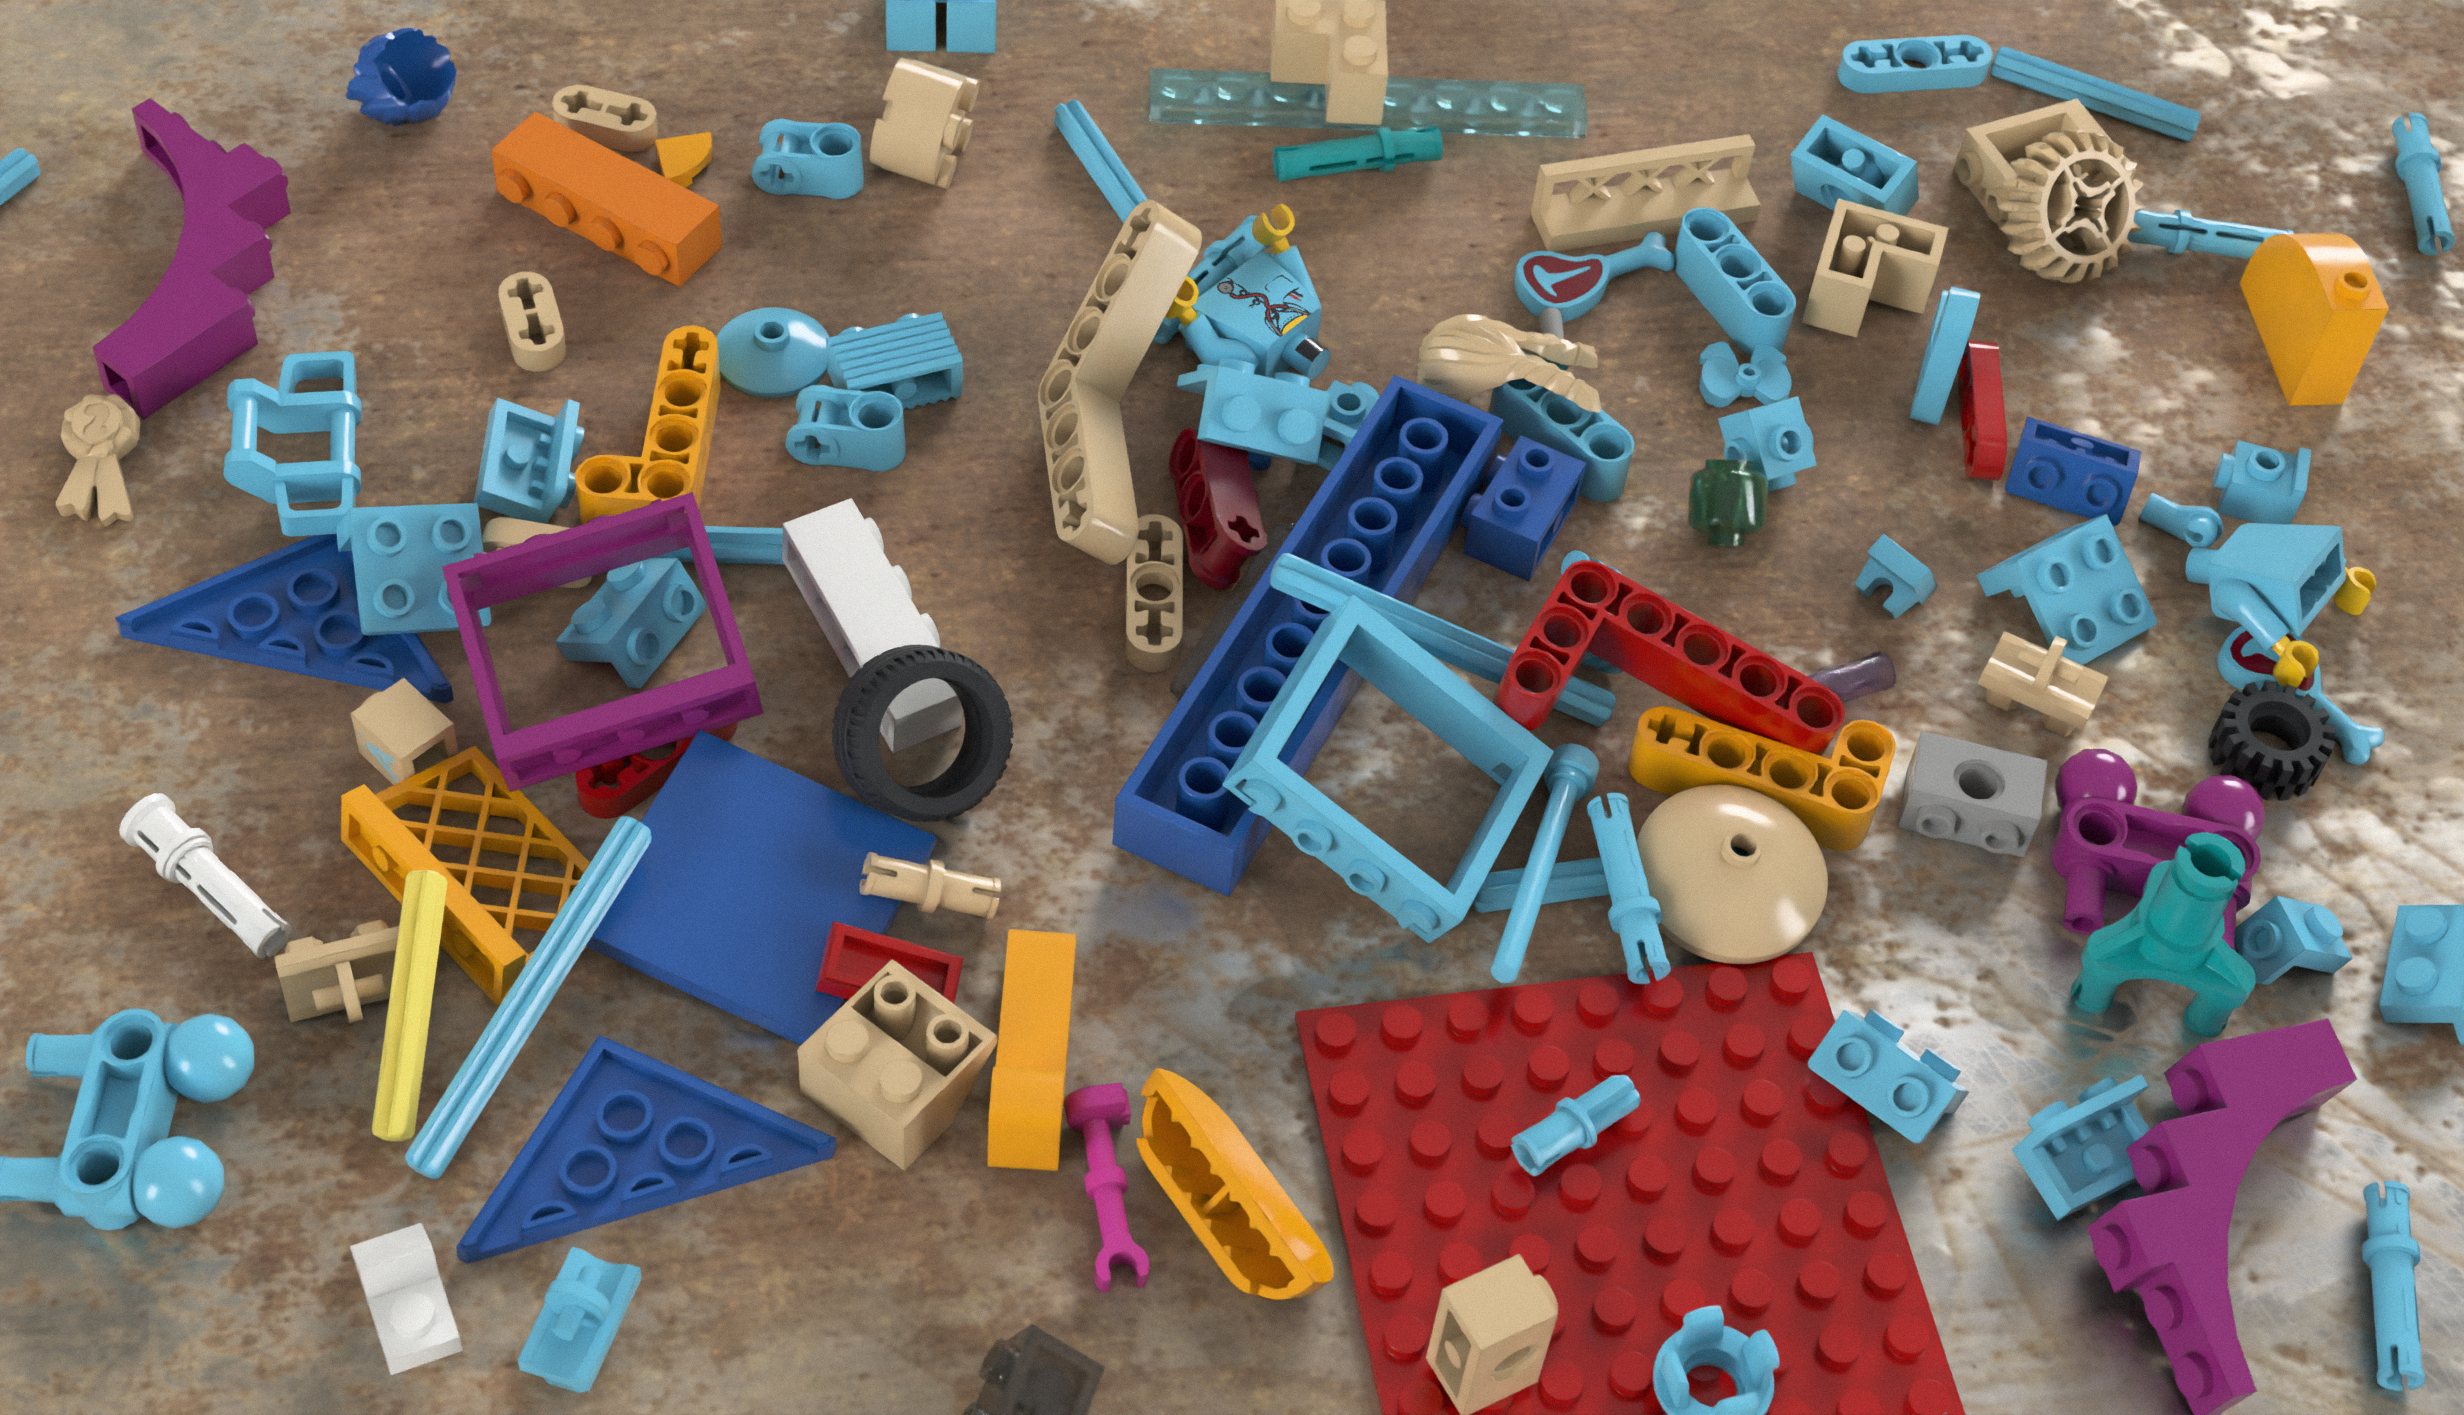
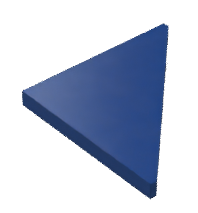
[115,534,454,703]
[456,1035,836,1264]

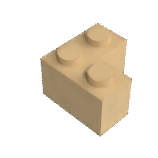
[1270,0,1388,125]
[1801,199,1949,338]

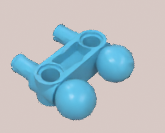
[0,1008,254,1231]

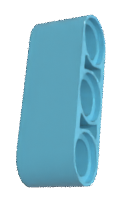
[1673,207,1796,356]
[1489,378,1635,502]

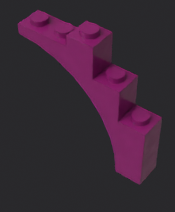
[93,98,291,420]
[2086,1018,2357,1415]

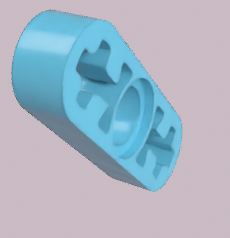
[1837,35,1992,94]

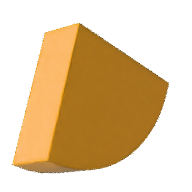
[655,132,713,188]

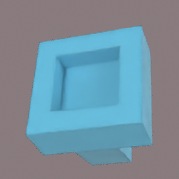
[1855,534,1938,619]

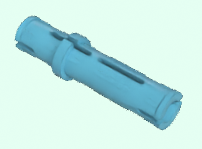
[2392,113,2455,256]
[2127,210,2294,259]
[1153,215,1269,344]
[1587,793,1671,984]
[2362,1181,2425,1391]

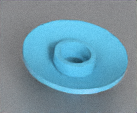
[717,307,829,398]

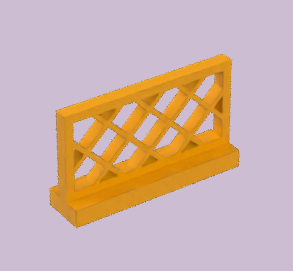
[341,745,590,1008]

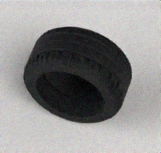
[832,644,1014,822]

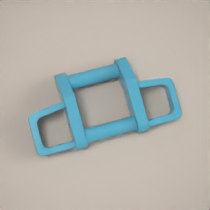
[223,351,362,536]

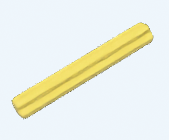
[372,870,448,1142]

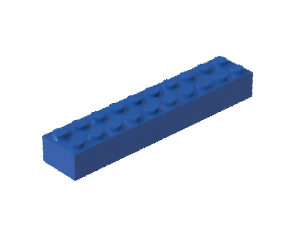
[1112,375,1504,897]

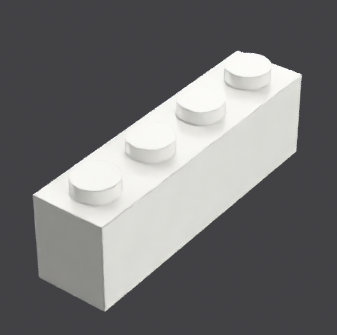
[782,498,963,753]

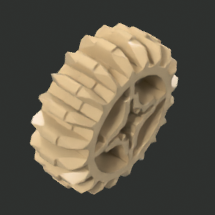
[1997,129,2146,283]

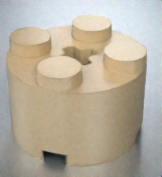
[869,57,980,189]

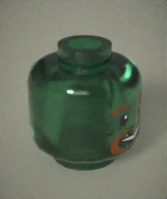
[1687,459,1768,546]

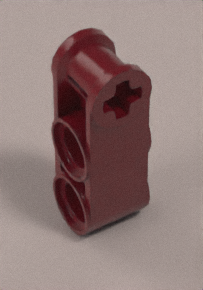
[1169,427,1267,590]

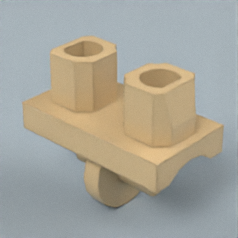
[1978,631,2109,737]
[274,920,399,1023]

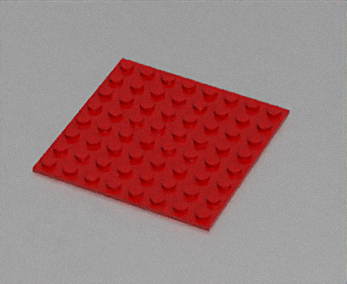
[1295,952,1966,1415]

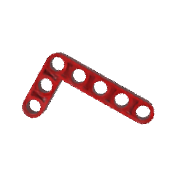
[1493,560,1845,756]

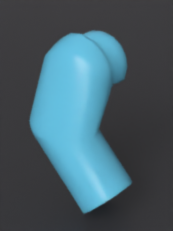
[2138,492,2223,548]

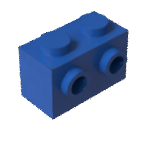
[1461,435,1586,581]

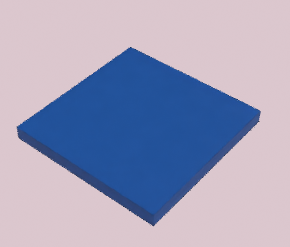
[586,729,936,1045]

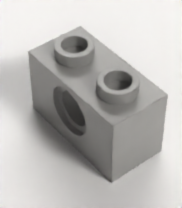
[1898,731,2048,858]

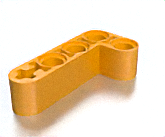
[575,325,721,525]
[1627,706,1896,851]
[987,929,1077,1171]

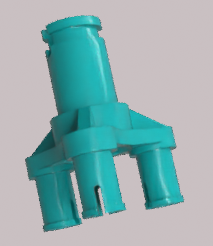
[2070,832,2256,1038]

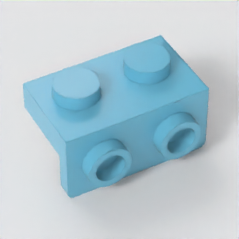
[474,398,584,524]
[555,558,706,688]
[2379,904,2464,1045]
[1808,1009,1970,1143]
[2011,1074,2150,1220]

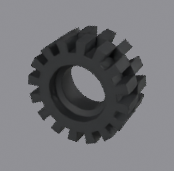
[2208,681,2336,801]

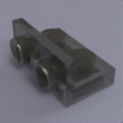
[962,1324,1105,1415]

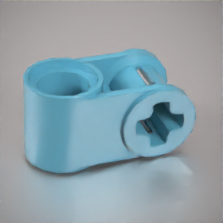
[751,119,864,199]
[785,385,906,472]

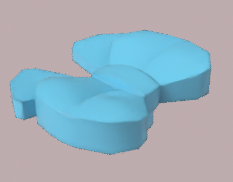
[1699,341,1792,408]

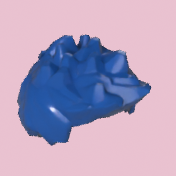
[346,28,457,126]

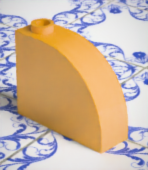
[2239,232,2389,406]

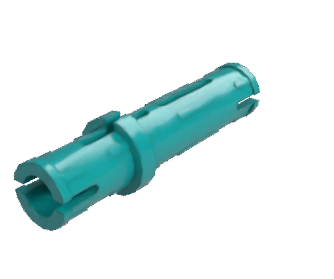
[1272,125,1443,182]

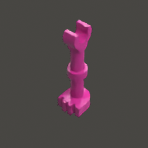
[1063,1082,1150,1293]

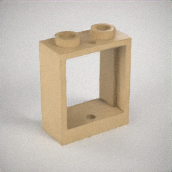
[1954,99,2136,242]

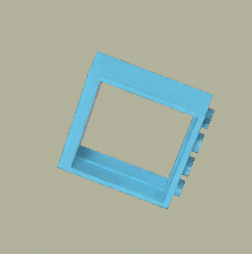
[1222,594,1554,944]

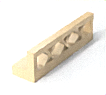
[1531,134,1761,252]

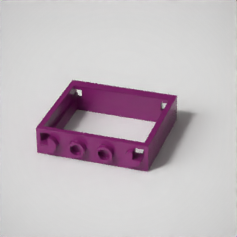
[442,492,764,792]

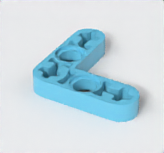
[1909,286,1981,426]

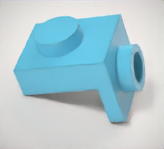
[2234,895,2353,985]

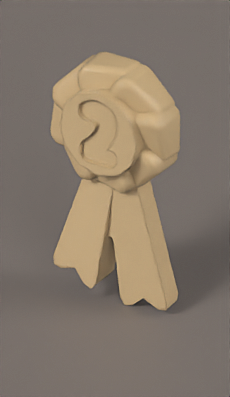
[56,394,140,527]

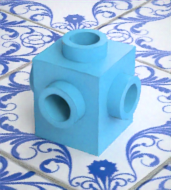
[1718,396,1817,493]

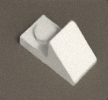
[350,1223,463,1375]

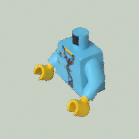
[1164,204,1331,379]
[2186,523,2376,688]

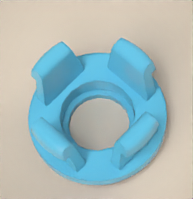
[1653,1306,1779,1415]

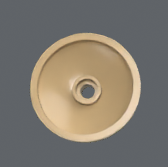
[1636,784,1828,964]

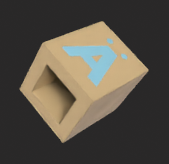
[351,678,459,785]

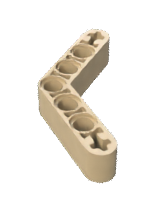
[1038,200,1202,565]

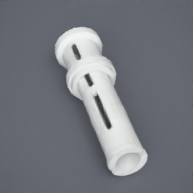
[119,793,292,959]

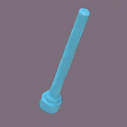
[1491,743,1600,983]

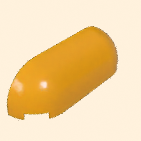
[1136,1068,1334,1300]

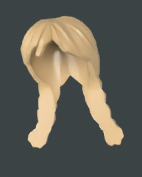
[1416,314,1601,413]

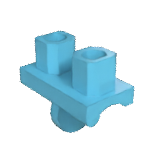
[518,1247,642,1393]

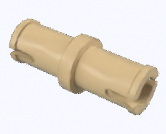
[860,852,1001,920]

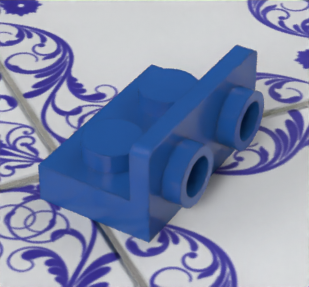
[2005,416,2141,526]

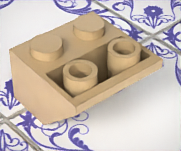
[798,959,997,1171]

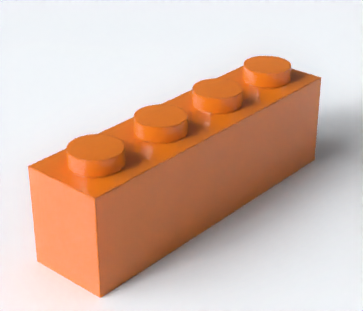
[491,111,722,287]

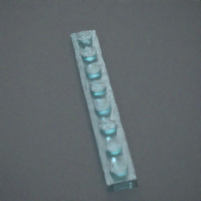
[1149,68,1588,138]

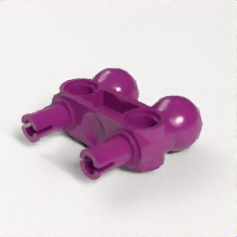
[2051,749,2266,950]

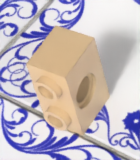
[1426,1254,1558,1415]

